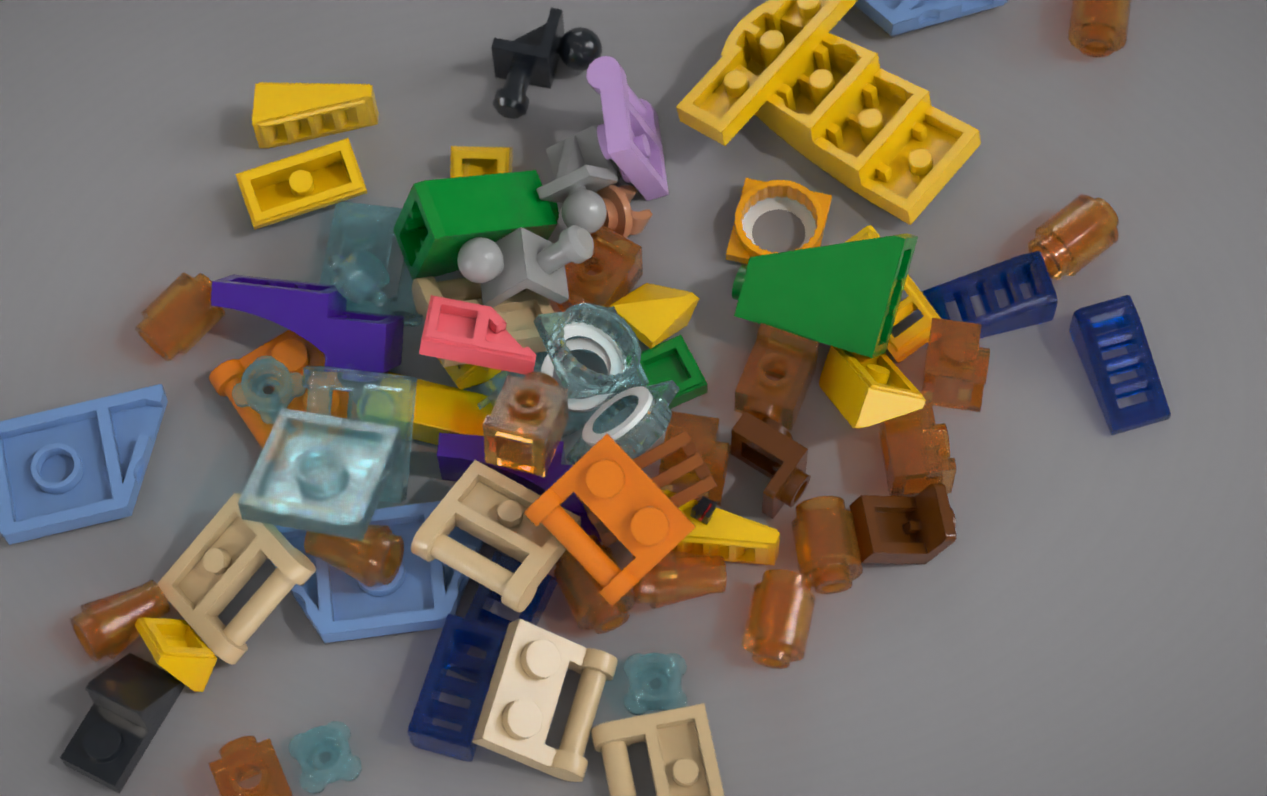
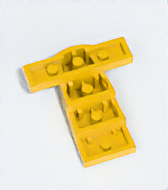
[676,0,981,225]

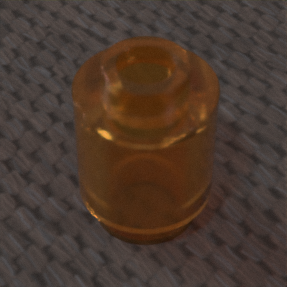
[1068,0,1131,58]
[1028,194,1119,280]
[135,272,225,362]
[791,496,863,594]
[553,535,636,634]
[742,569,816,669]

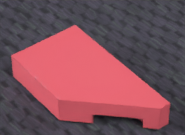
[419,295,536,376]

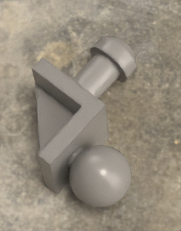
[537,125,621,234]
[457,225,594,308]

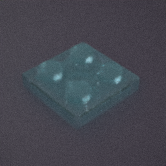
[238,408,403,541]

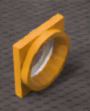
[726,178,832,264]

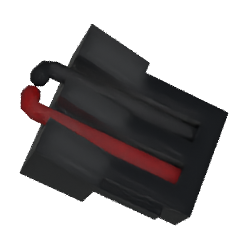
[690,496,717,525]

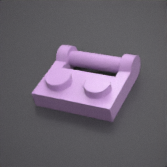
[586,56,669,201]

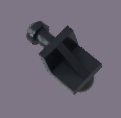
[491,8,602,119]

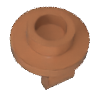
[594,184,653,244]

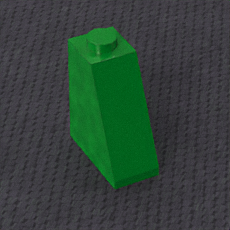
[393,170,559,281]
[732,233,918,358]

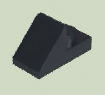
[60,653,185,793]

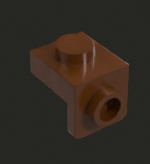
[731,411,811,519]
[849,483,957,564]

